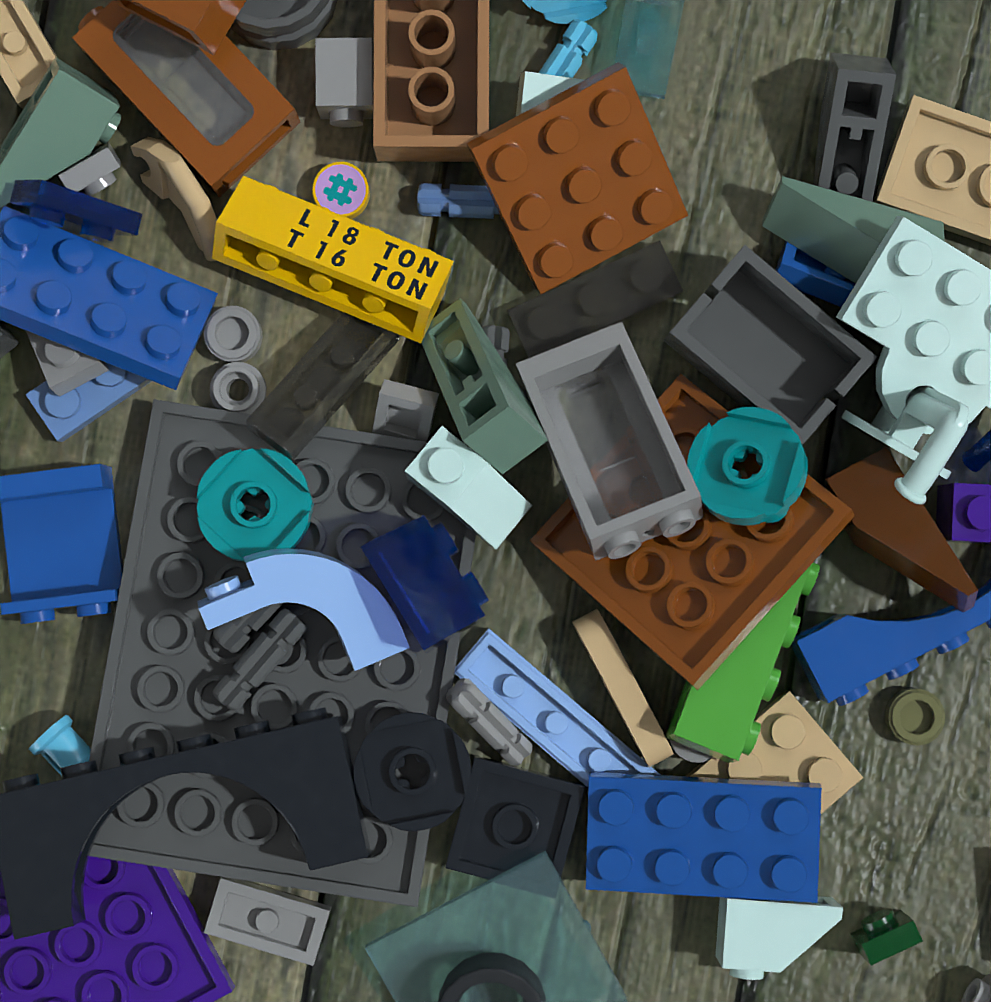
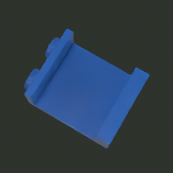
[0,464,123,624]

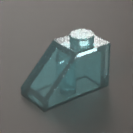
[614,0,685,99]

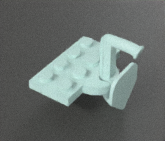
[836,216,991,505]

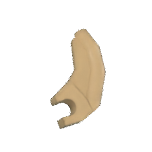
[131,137,217,261]

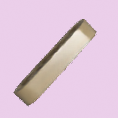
[572,609,674,768]

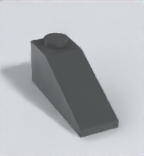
[813,53,896,202]

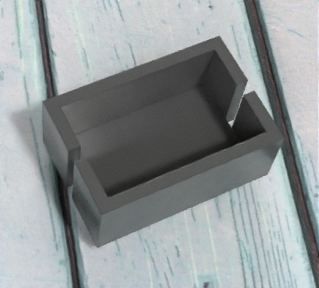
[663,245,877,445]

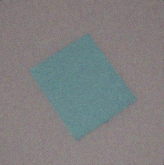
[365,851,627,1002]

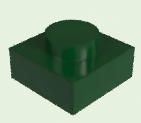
[850,909,923,966]

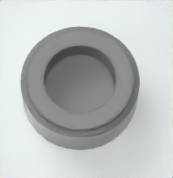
[204,306,263,363]

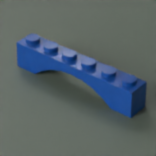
[791,578,991,706]

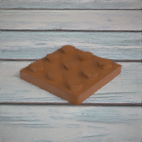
[466,62,688,295]

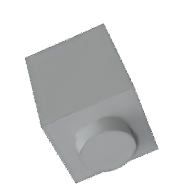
[315,38,374,128]

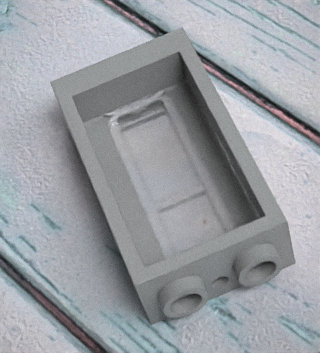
[516,321,703,561]

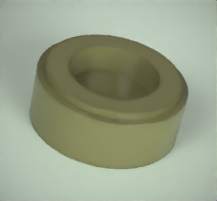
[885,688,945,746]

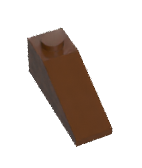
[826,447,978,613]

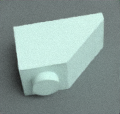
[405,426,532,550]
[716,896,843,980]

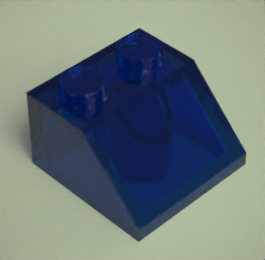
[361,516,489,654]

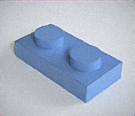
[25,363,152,442]

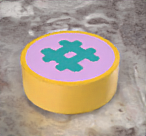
[312,162,370,219]

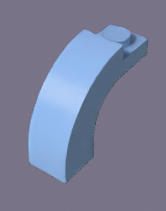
[197,548,410,671]

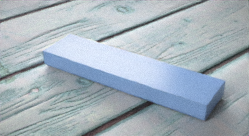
[455,628,660,787]

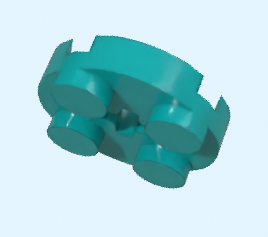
[687,407,808,526]
[197,448,314,562]

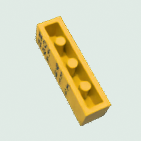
[212,176,454,343]

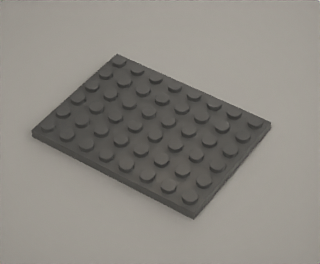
[89,399,487,908]

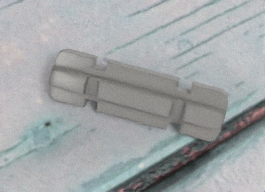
[446,678,532,766]

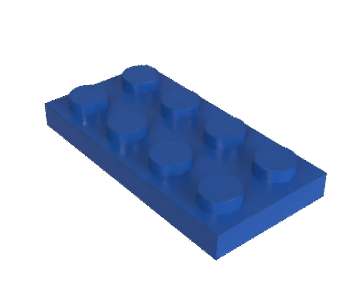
[0,206,218,390]
[586,772,822,903]

